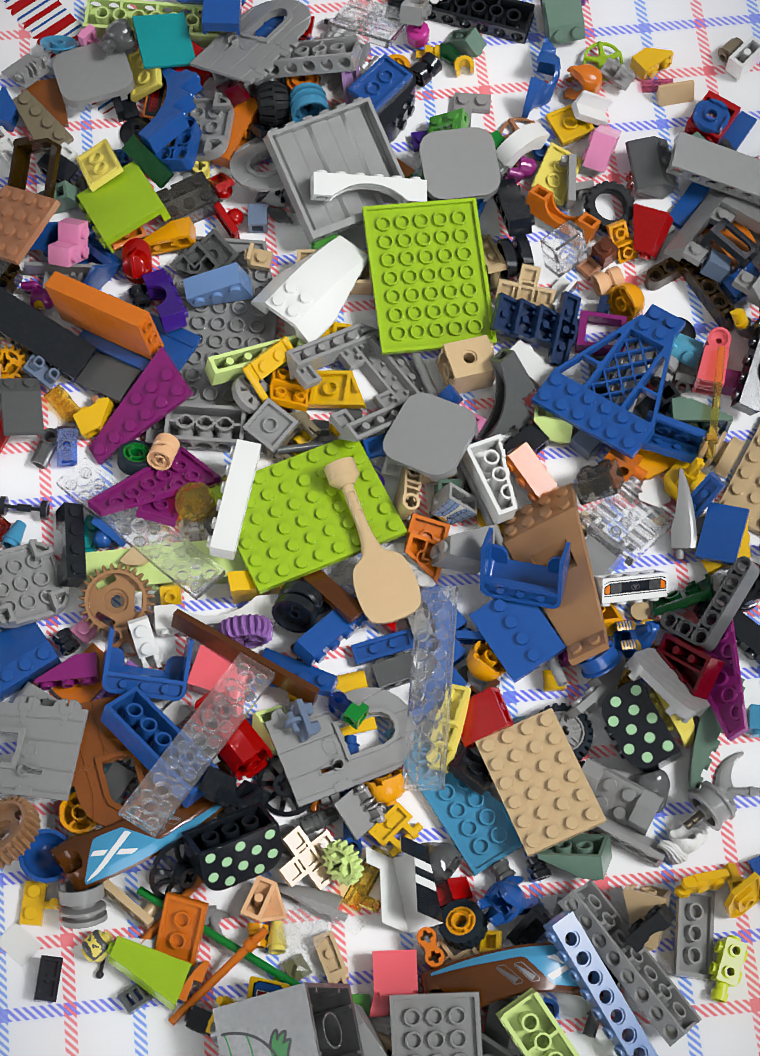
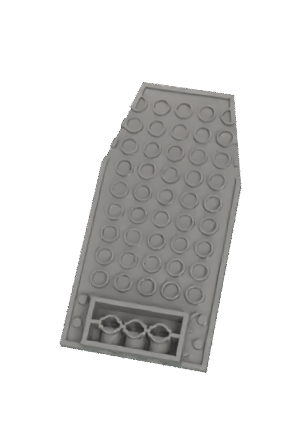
[145,236,278,454]

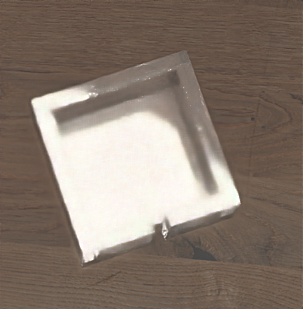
[540,220,589,278]

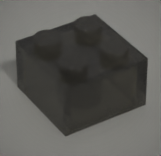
[572,458,625,505]

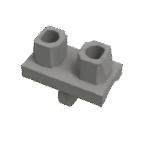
[600,57,636,91]

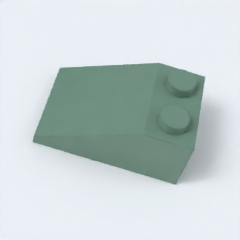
[542,0,586,45]
[666,396,733,436]
[538,834,612,881]

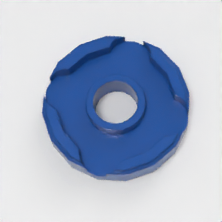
[692,99,730,134]

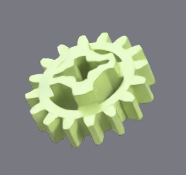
[322,839,364,887]

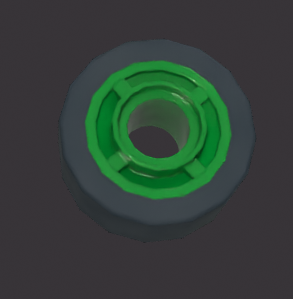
[117,440,152,476]

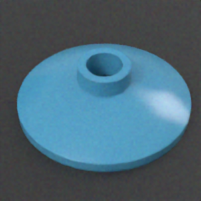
[40,35,77,54]

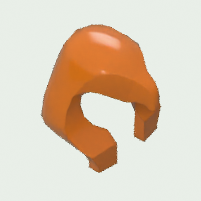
[562,64,602,101]

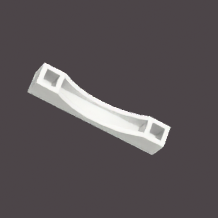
[310,170,427,203]
[154,594,277,637]

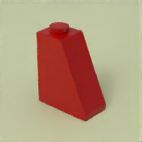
[633,203,674,261]

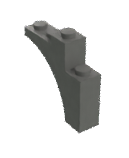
[472,348,536,443]

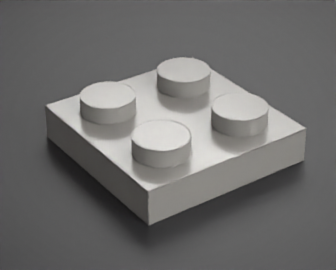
[243,397,299,454]

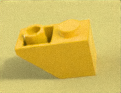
[630,47,674,82]
[73,397,114,440]

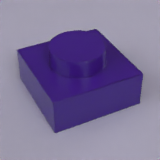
[411,130,428,152]

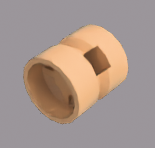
[591,265,625,298]
[147,433,180,471]

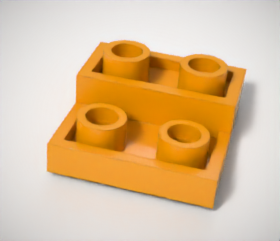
[268,368,310,412]

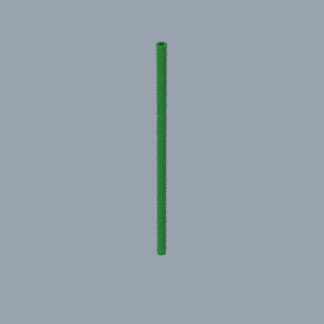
[137,886,301,986]

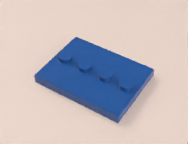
[469,598,567,684]

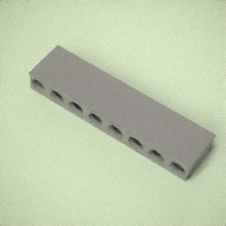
[212,35,362,84]
[666,131,760,205]
[558,879,702,1047]

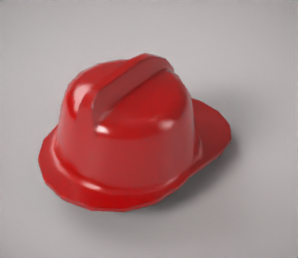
[122,238,153,284]

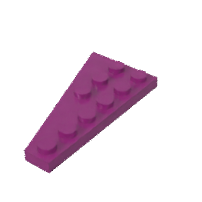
[89,347,194,465]
[88,446,221,517]
[703,619,749,742]

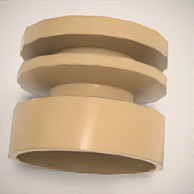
[697,426,746,478]

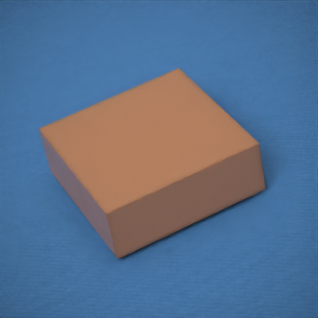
[575,255,602,282]

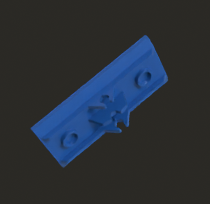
[78,294,202,372]

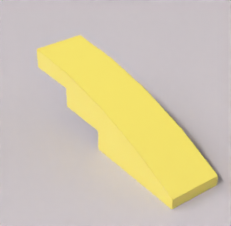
[427,684,471,773]

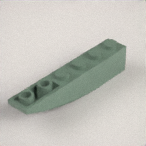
[687,677,746,792]

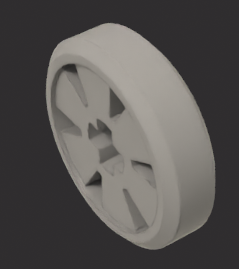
[231,373,269,414]

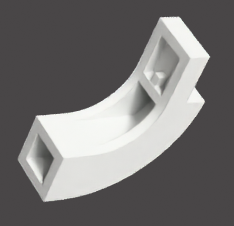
[496,123,550,180]

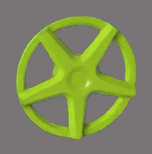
[583,41,623,81]

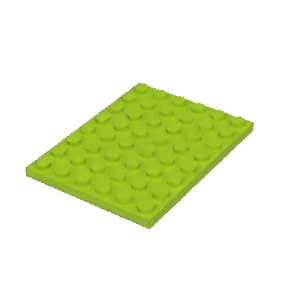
[362,197,497,355]
[209,439,407,594]

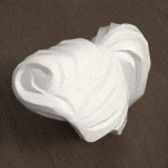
[656,825,708,864]

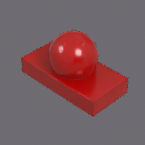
[206,173,235,200]
[214,202,244,239]

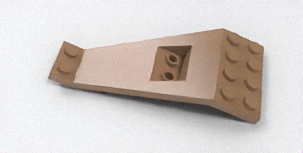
[502,483,610,666]

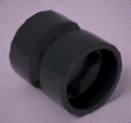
[410,52,442,87]

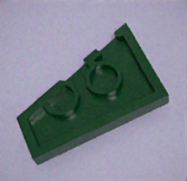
[652,572,714,617]

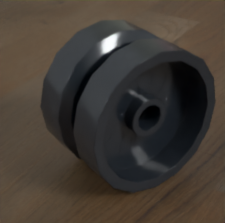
[496,235,534,280]
[271,581,324,633]

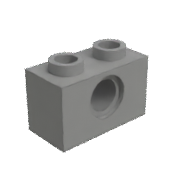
[399,0,432,26]

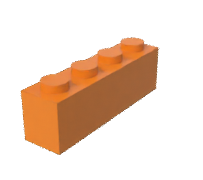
[212,97,259,169]

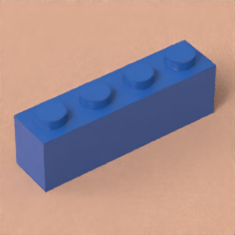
[293,594,368,667]

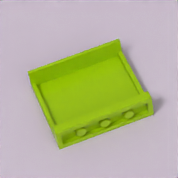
[77,161,171,253]

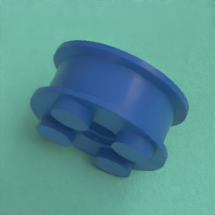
[576,636,623,679]

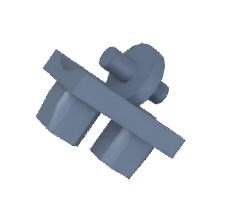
[21,354,61,391]
[284,699,321,743]

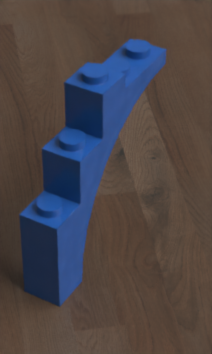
[138,67,203,154]

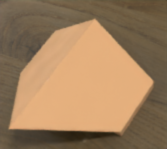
[240,875,288,922]

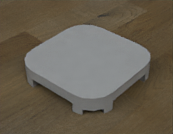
[52,42,135,112]
[165,92,235,162]
[419,127,501,202]
[383,393,479,482]
[0,539,70,628]
[624,648,710,723]

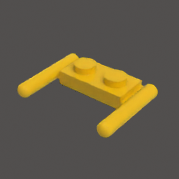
[242,336,293,403]

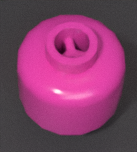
[406,22,430,48]

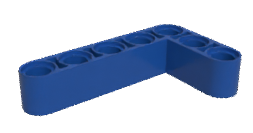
[114,116,202,174]

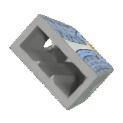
[429,482,478,525]

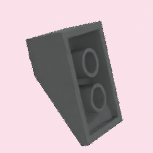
[0,378,44,436]

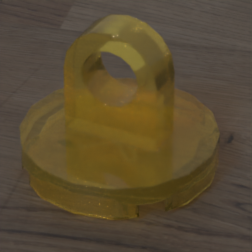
[175,482,215,522]

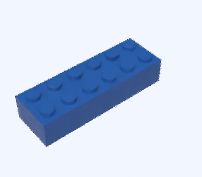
[100,686,219,808]

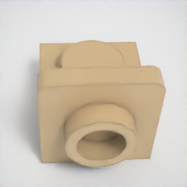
[244,242,274,272]

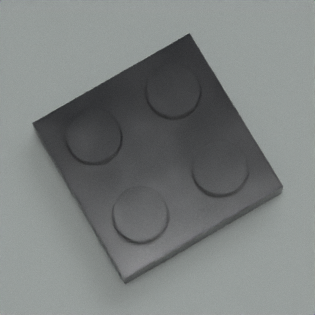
[448,747,493,796]

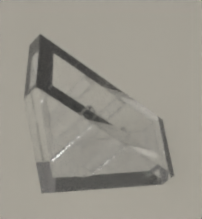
[183,516,207,542]

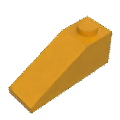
[143,217,196,256]

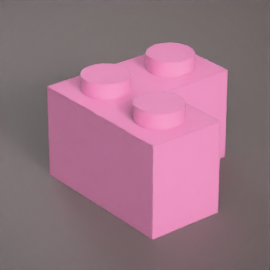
[582,124,622,173]
[48,217,89,268]

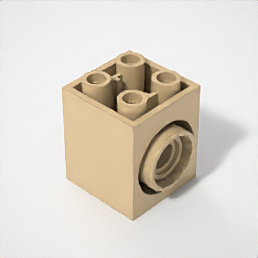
[436,335,495,394]

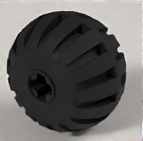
[256,81,290,128]

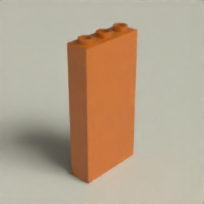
[44,271,164,360]

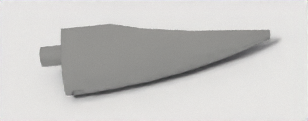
[671,468,697,559]
[277,883,348,923]

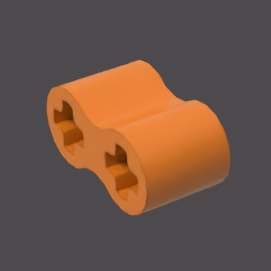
[417,927,445,970]

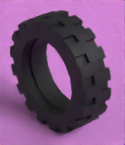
[583,181,635,233]

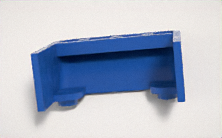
[30,221,122,290]
[480,527,571,609]
[102,625,194,701]

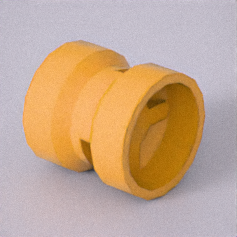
[245,923,269,949]

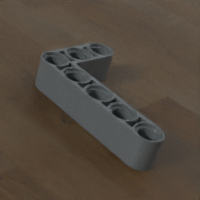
[660,556,760,652]

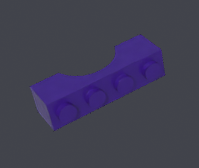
[142,268,189,333]

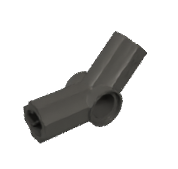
[30,421,82,469]

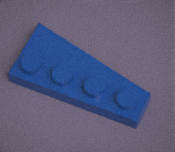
[252,647,338,697]

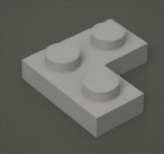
[453,92,491,128]

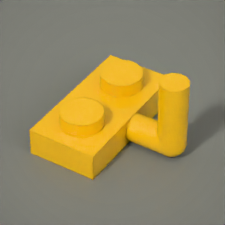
[19,880,62,927]

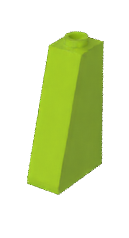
[106,936,192,1010]

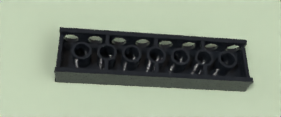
[387,0,535,44]
[0,287,96,384]

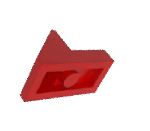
[435,876,473,908]

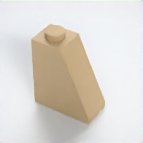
[623,884,672,951]

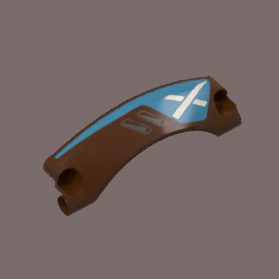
[49,752,237,892]
[420,942,622,1008]

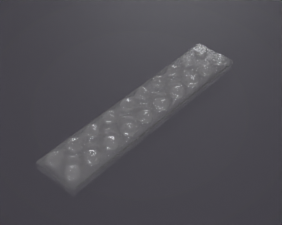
[56,457,226,601]
[402,585,459,791]
[119,652,276,838]

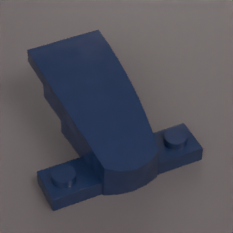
[490,291,582,367]

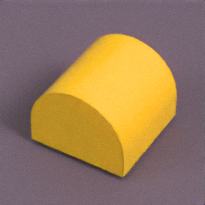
[479,930,503,953]

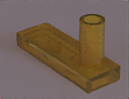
[342,845,390,913]

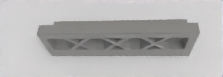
[589,815,666,868]

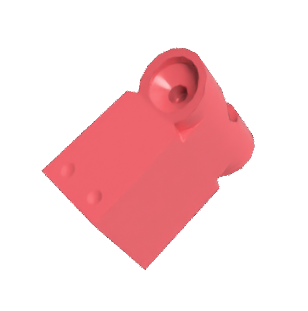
[691,327,731,398]
[187,644,254,710]
[369,949,418,1018]

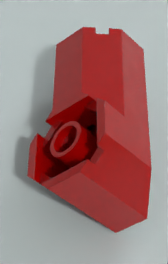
[192,691,273,781]

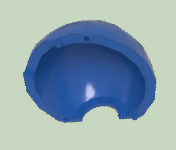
[18,828,68,884]

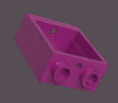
[575,310,627,359]

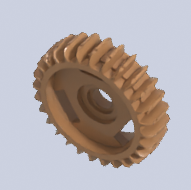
[78,563,155,639]
[0,796,41,869]

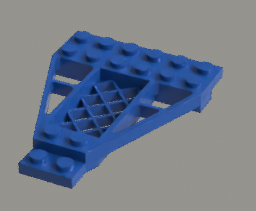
[532,303,686,460]

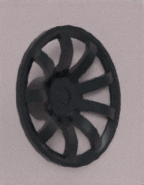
[256,755,314,817]
[149,839,198,900]

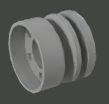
[57,881,108,929]

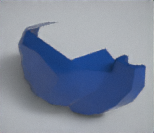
[522,36,561,118]

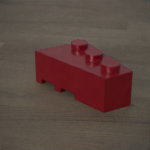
[656,633,725,700]

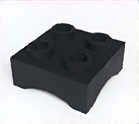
[625,903,676,953]

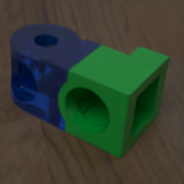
[328,691,369,730]

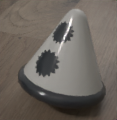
[255,190,287,208]

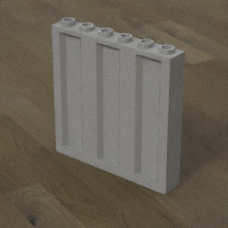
[264,97,405,244]

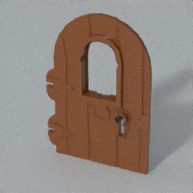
[71,694,168,827]

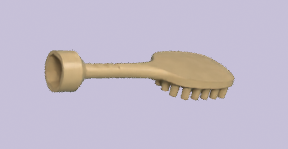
[324,457,421,624]

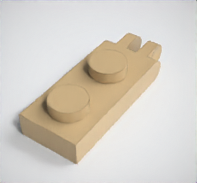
[311,929,350,984]

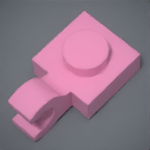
[71,612,106,645]

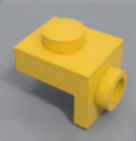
[159,584,182,605]

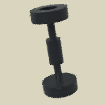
[0,495,50,520]

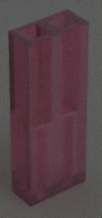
[641,78,674,93]

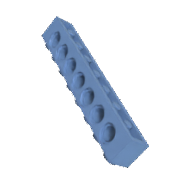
[543,911,658,1056]

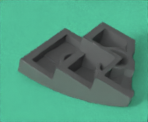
[170,228,240,275]

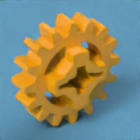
[0,344,27,378]

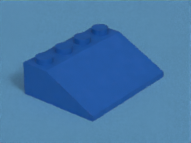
[0,622,62,702]

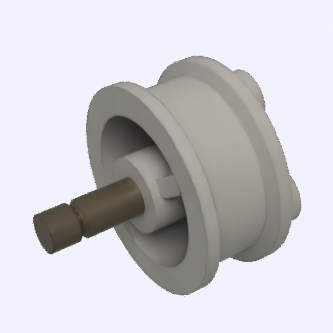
[683,780,737,831]

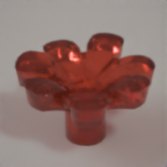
[626,171,635,193]

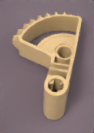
[393,466,458,522]

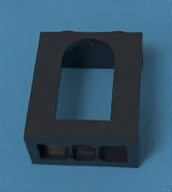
[700,217,759,273]

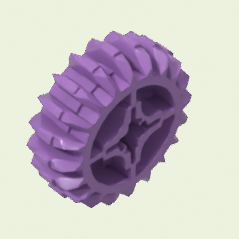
[218,614,273,648]

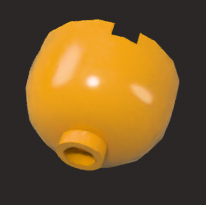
[607,282,645,322]
[466,641,506,682]
[363,768,406,806]
[59,792,99,835]

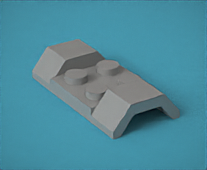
[582,757,664,835]

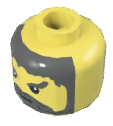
[81,929,114,962]

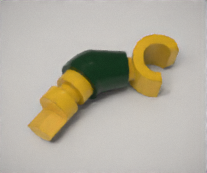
[416,43,474,78]

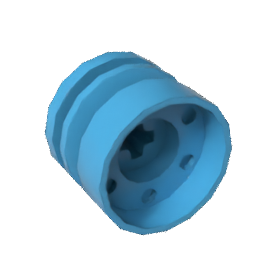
[289,82,330,123]

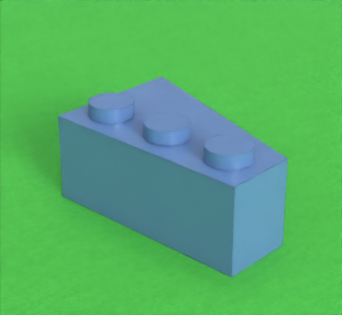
[183,262,254,307]

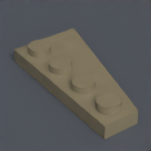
[12,89,74,156]

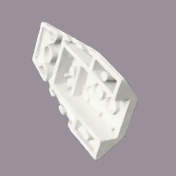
[251,235,369,343]

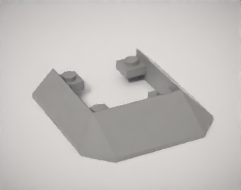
[663,192,760,308]
[285,323,427,442]

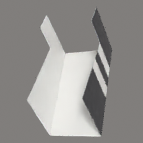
[366,835,444,934]

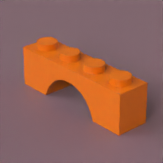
[526,184,601,247]

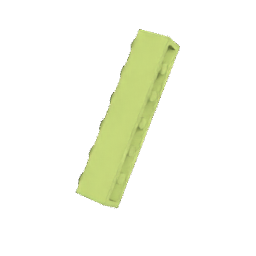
[204,334,306,386]

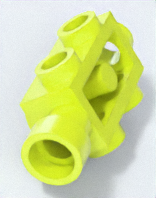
[709,935,748,1003]

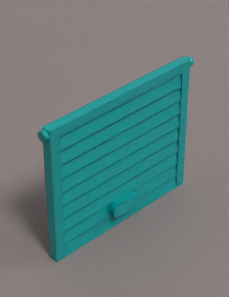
[132,11,195,69]

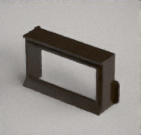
[7,137,62,198]

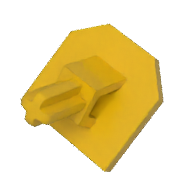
[662,457,706,502]
[724,862,760,918]

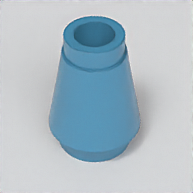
[1,520,27,549]

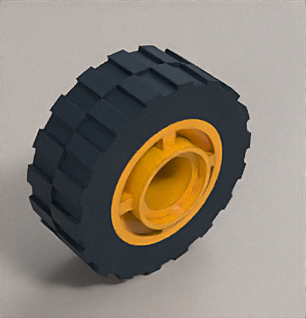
[438,899,488,950]

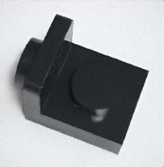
[247,123,272,141]

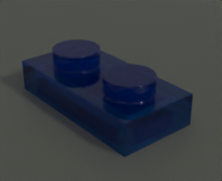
[57,426,77,467]

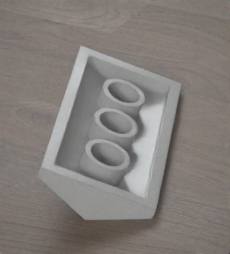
[673,891,715,981]

